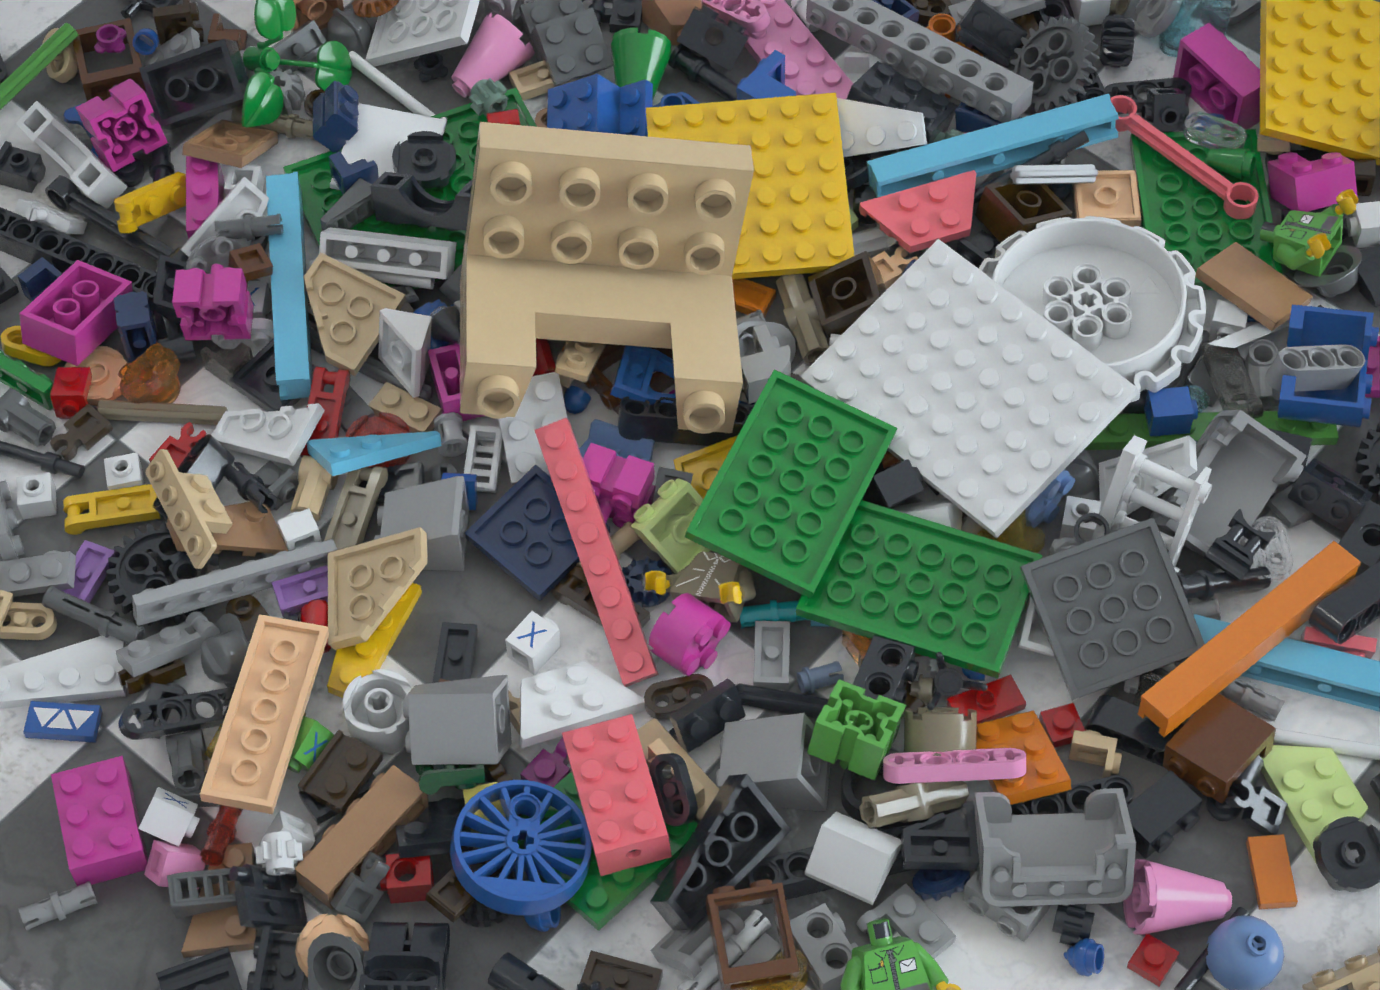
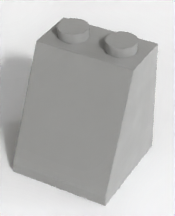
[374,476,470,571]
[403,675,512,765]
[716,713,831,811]

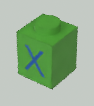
[287,716,334,773]

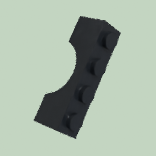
[370,172,472,231]

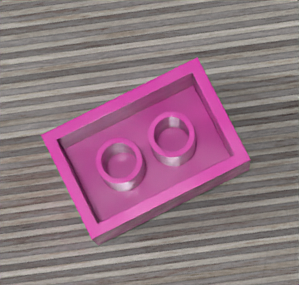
[1173,23,1260,130]
[19,260,133,366]
[51,756,148,886]

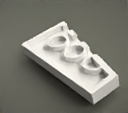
[0,636,126,709]

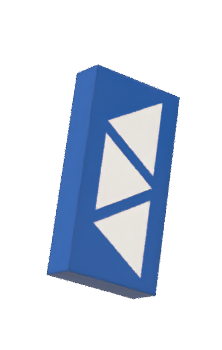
[23,701,102,743]

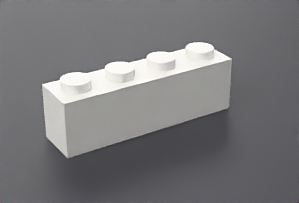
[319,227,456,279]

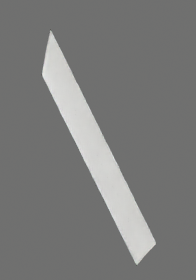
[1208,319,1290,348]

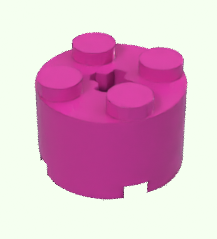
[648,593,731,676]

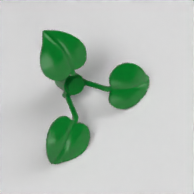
[242,0,352,128]

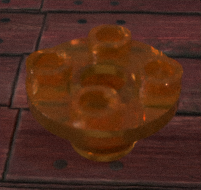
[118,343,181,404]

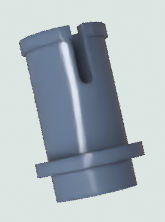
[796,661,844,694]

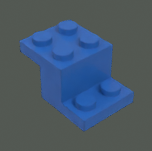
[736,50,796,100]
[547,73,653,137]

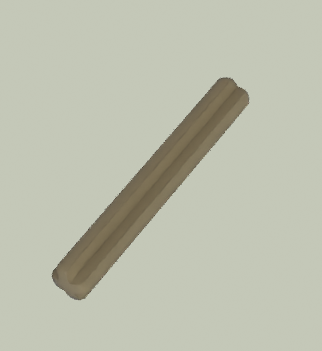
[97,400,228,425]

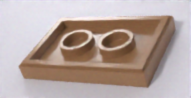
[182,119,279,168]
[1195,242,1313,331]

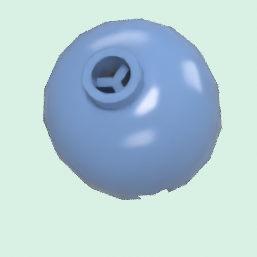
[1206,916,1285,990]

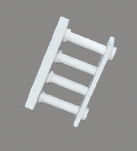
[1091,435,1212,573]

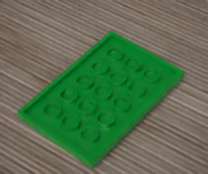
[1129,129,1283,290]
[685,369,898,598]
[796,500,1043,679]

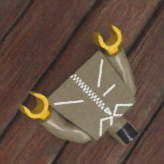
[645,551,756,623]

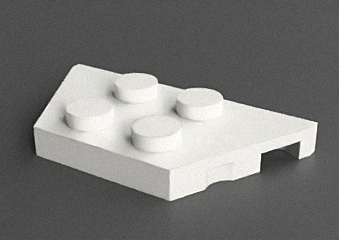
[519,661,645,749]

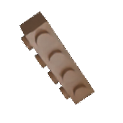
[295,765,429,910]

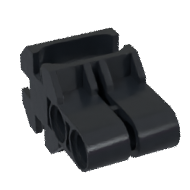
[359,922,450,990]

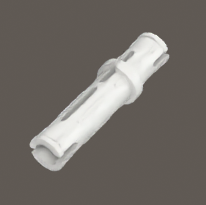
[677,909,771,990]

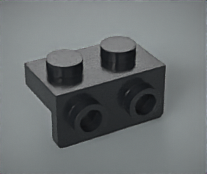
[669,678,746,753]
[247,924,307,990]

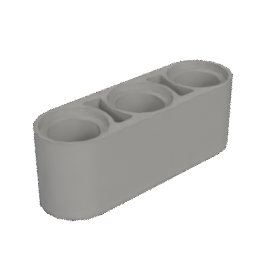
[1265,344,1365,391]

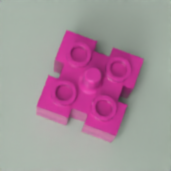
[76,78,168,172]
[172,264,254,340]
[583,443,655,528]

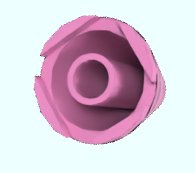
[452,12,535,98]
[1123,859,1232,935]

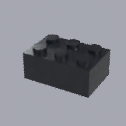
[139,38,249,130]
[846,61,957,151]

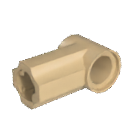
[290,455,339,521]

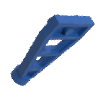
[610,345,748,405]

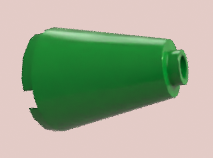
[611,28,672,100]

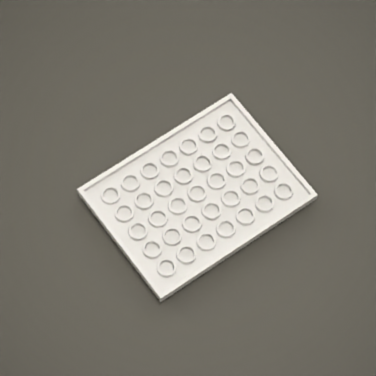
[800,239,1138,539]

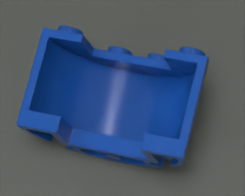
[1278,304,1379,428]

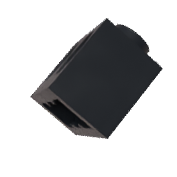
[853,635,919,704]

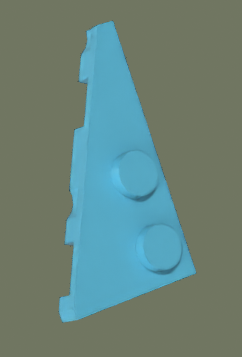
[307,431,442,476]

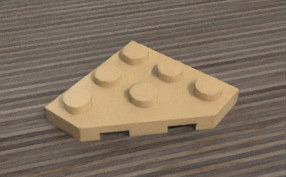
[304,252,406,376]
[328,527,428,650]

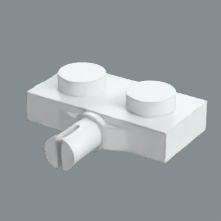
[15,199,87,236]

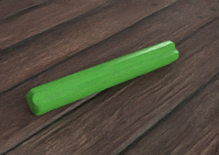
[0,23,78,110]

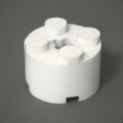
[343,669,412,754]

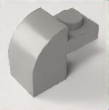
[740,324,791,404]

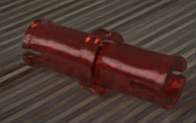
[200,805,243,866]

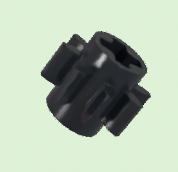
[1052,904,1095,946]

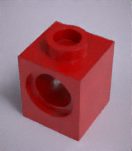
[380,854,434,904]

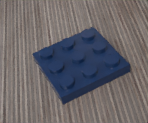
[465,465,611,601]

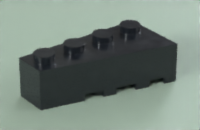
[650,774,791,930]

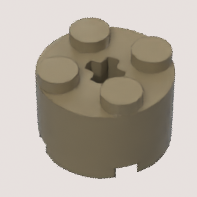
[904,707,977,756]

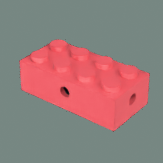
[562,714,672,876]

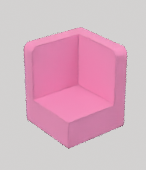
[144,840,208,889]

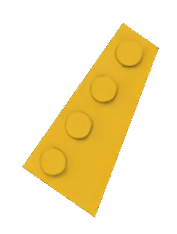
[327,583,422,698]

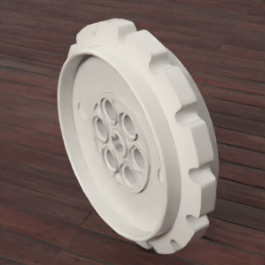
[978,216,1206,403]

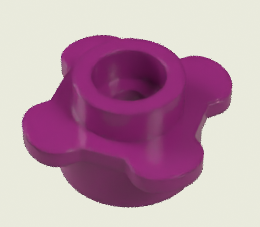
[94,24,127,53]

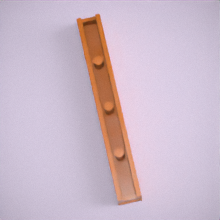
[1138,541,1361,737]

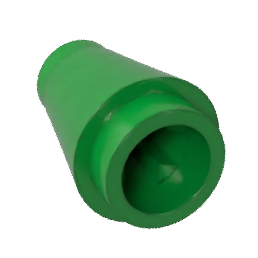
[1207,148,1256,180]

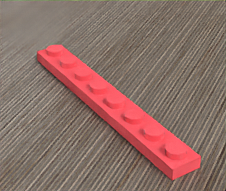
[535,418,659,687]

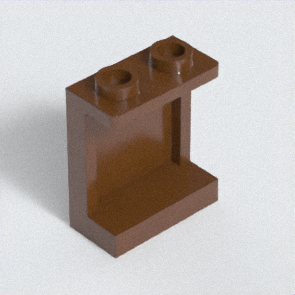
[1163,693,1276,803]

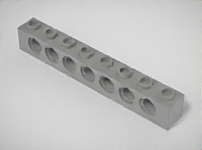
[806,0,1034,123]

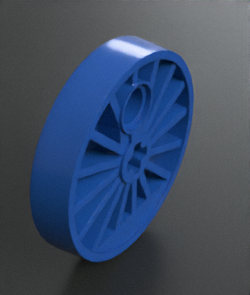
[450,780,591,915]

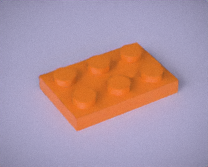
[976,710,1071,805]

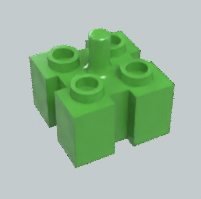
[807,679,906,780]

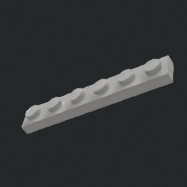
[132,539,338,626]

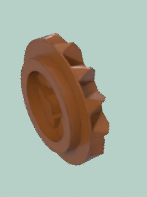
[352,0,399,18]

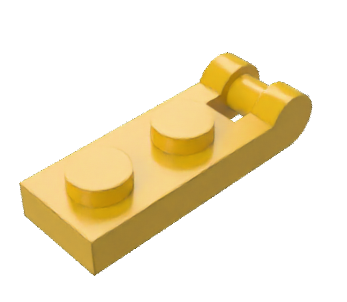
[114,172,186,233]
[63,484,161,535]

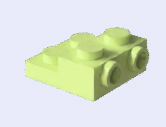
[630,478,710,574]

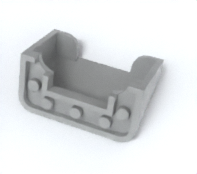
[1149,410,1306,557]
[974,788,1136,907]

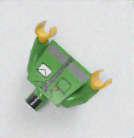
[1260,189,1359,277]
[840,919,961,990]

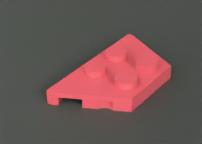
[859,170,976,253]

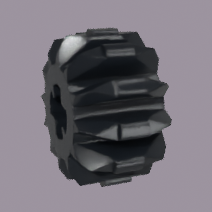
[1100,15,1135,68]

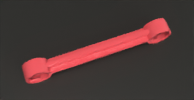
[1110,95,1259,219]

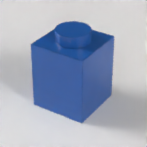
[1144,386,1198,436]

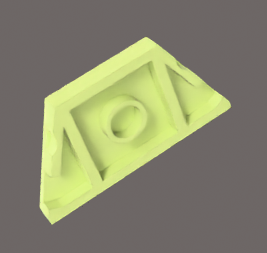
[1261,745,1368,863]

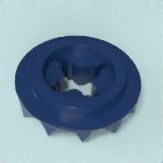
[622,556,672,607]
[912,869,971,901]

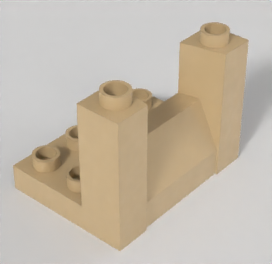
[460,122,754,434]

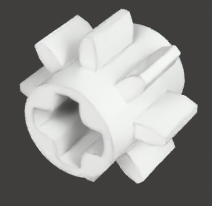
[255,831,303,875]

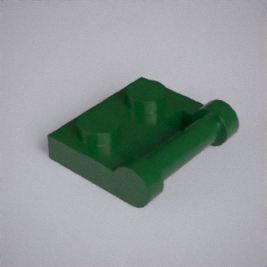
[415,764,485,795]

